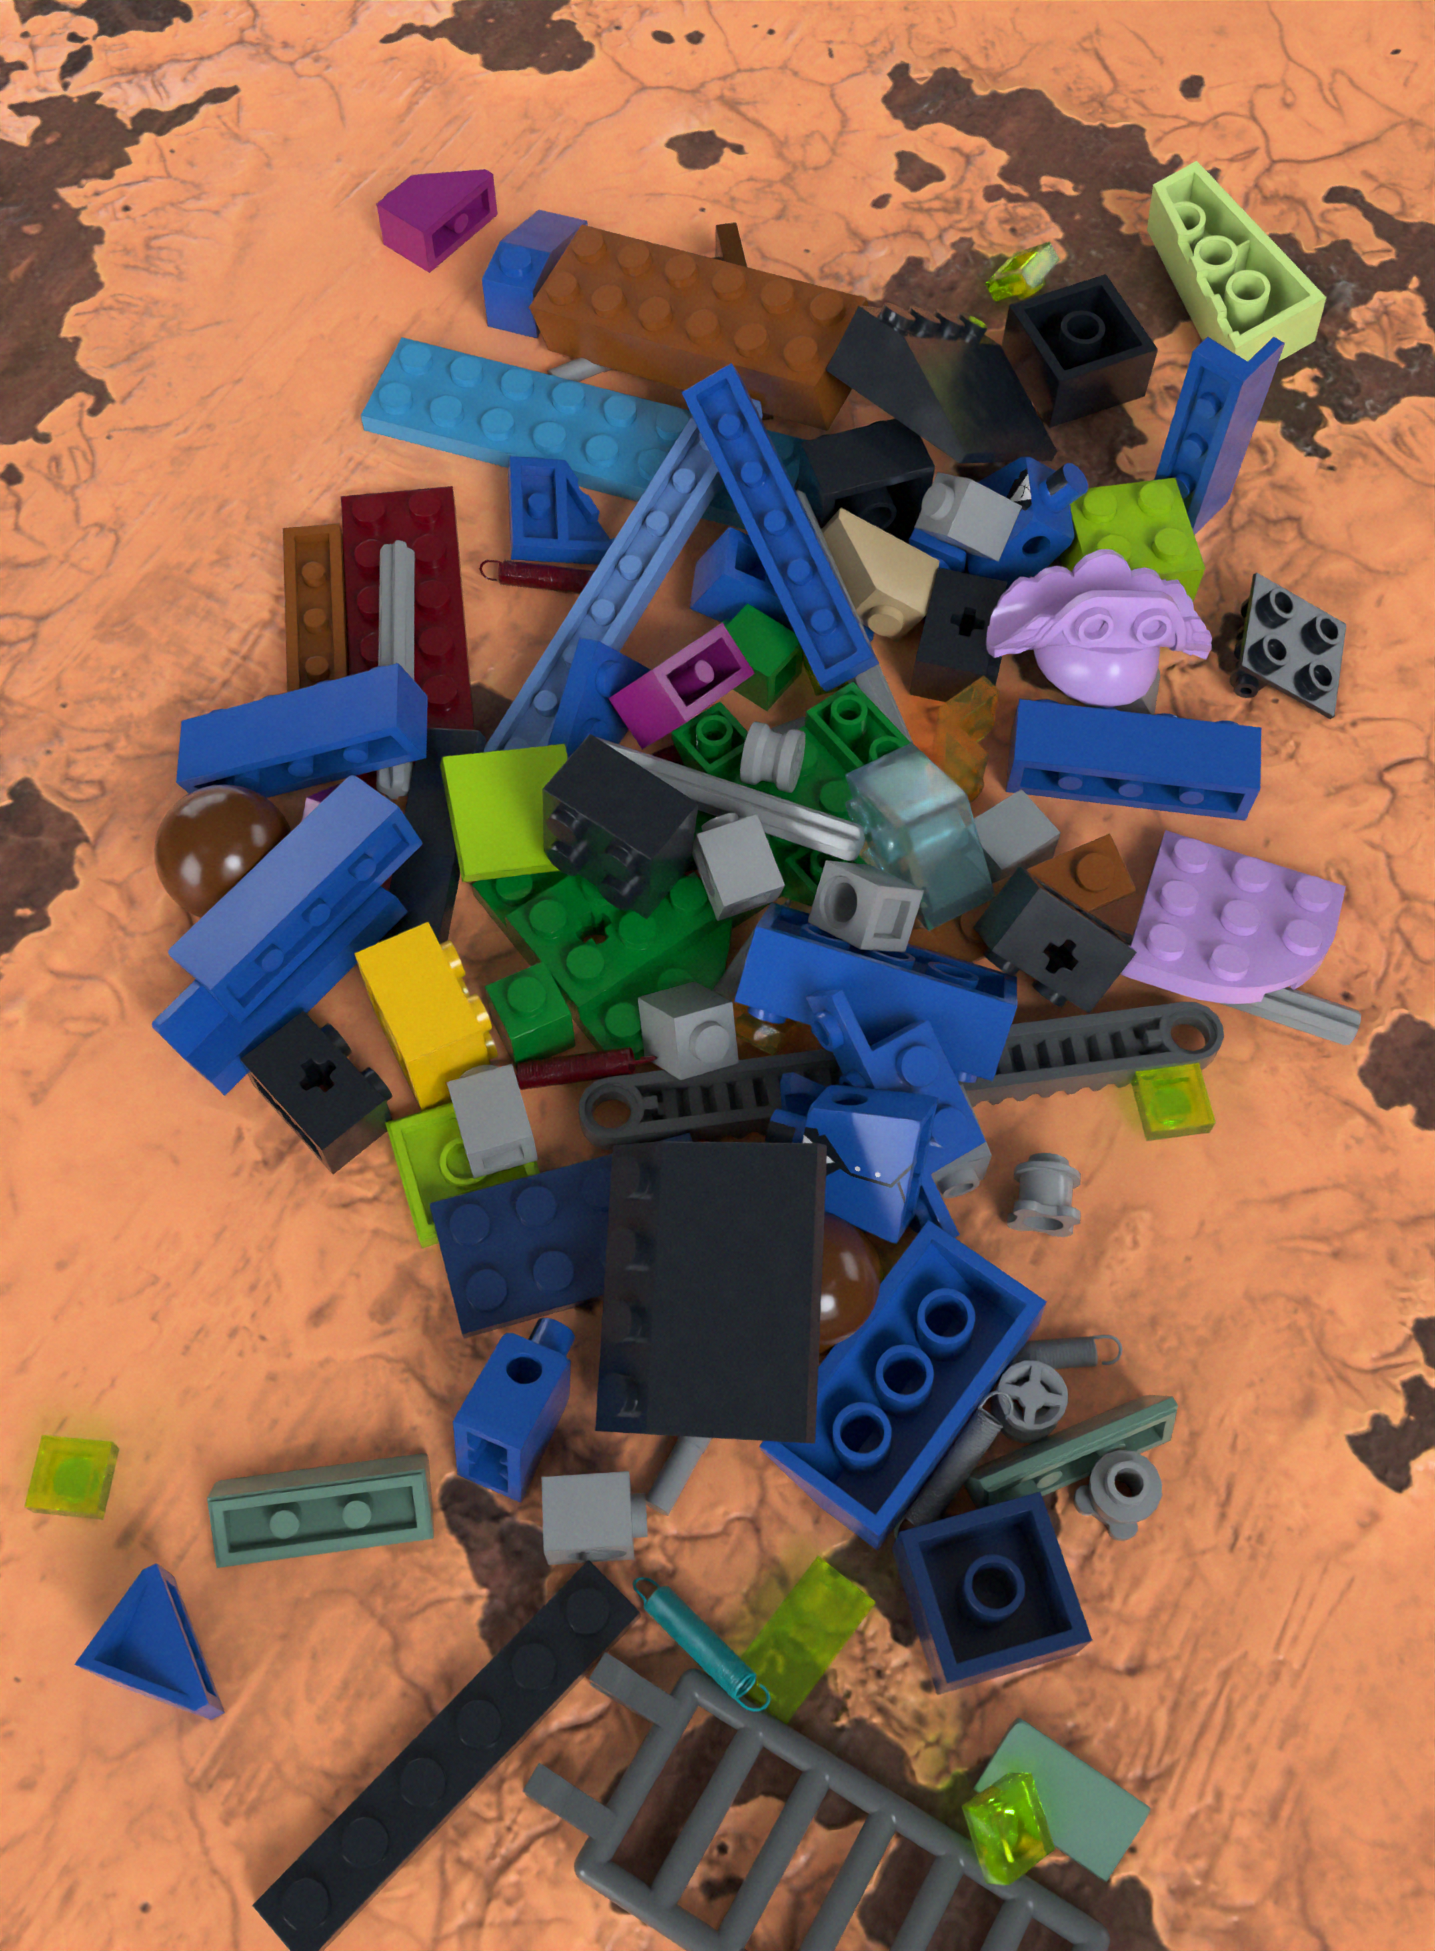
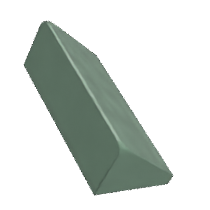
[973,1718,1151,1882]

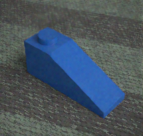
[482,210,588,338]
[689,526,874,642]

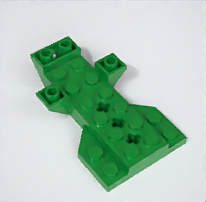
[472,682,931,1065]

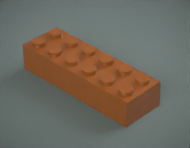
[529,225,869,431]

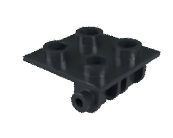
[1229,572,1347,719]

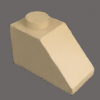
[821,508,940,642]

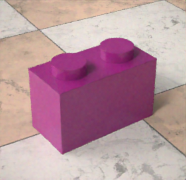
[608,623,755,749]

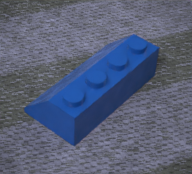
[734,902,1018,1083]
[759,1220,1047,1551]

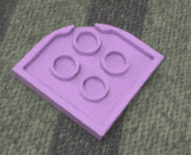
[1121,830,1346,1004]

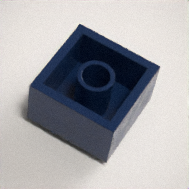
[892,1491,1092,1695]

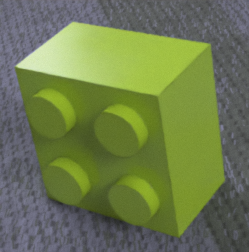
[1059,478,1205,601]

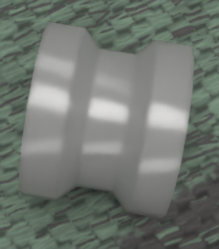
[740,721,805,793]
[990,1360,1068,1443]

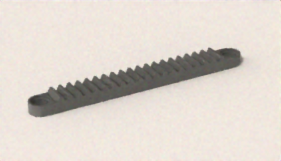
[578,1002,1224,1150]

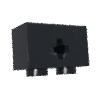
[910,568,1007,709]
[973,866,1137,1013]
[240,1011,393,1174]

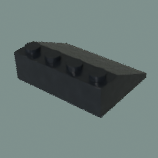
[826,302,1058,464]
[595,1141,827,1444]

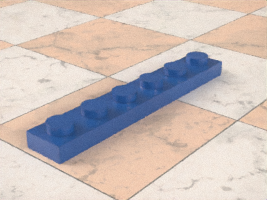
[682,363,879,692]

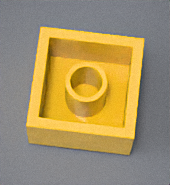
[354,922,498,1111]

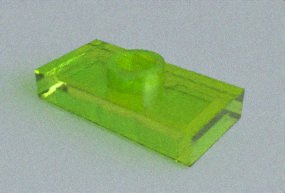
[740,1556,876,1724]

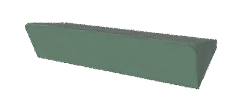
[964,1395,1178,1509]
[207,1454,434,1568]

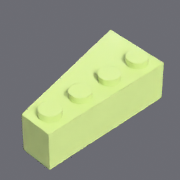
[1147,161,1326,361]

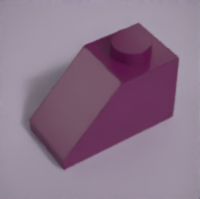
[376,169,498,273]

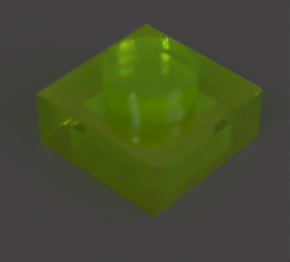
[985,242,1060,301]
[1131,1063,1216,1141]
[24,1435,120,1520]
[962,1773,1055,1885]

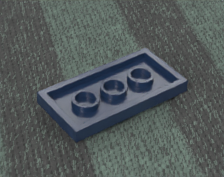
[429,1133,693,1339]

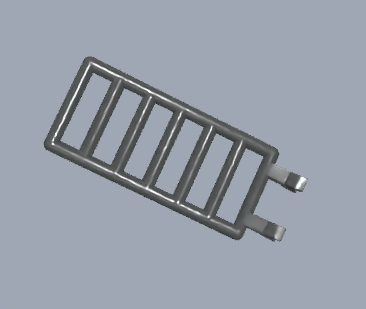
[523,1652,1110,1951]

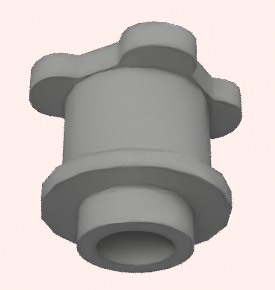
[1007,1153,1081,1237]
[1073,1450,1162,1541]

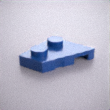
[508,456,615,565]
[547,637,651,759]

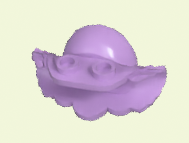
[986,549,1212,708]

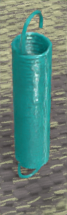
[633,1577,771,1712]

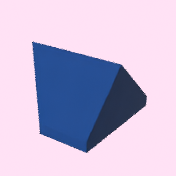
[74,1563,225,1720]

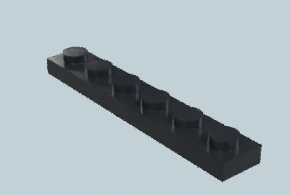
[252,1560,641,1951]

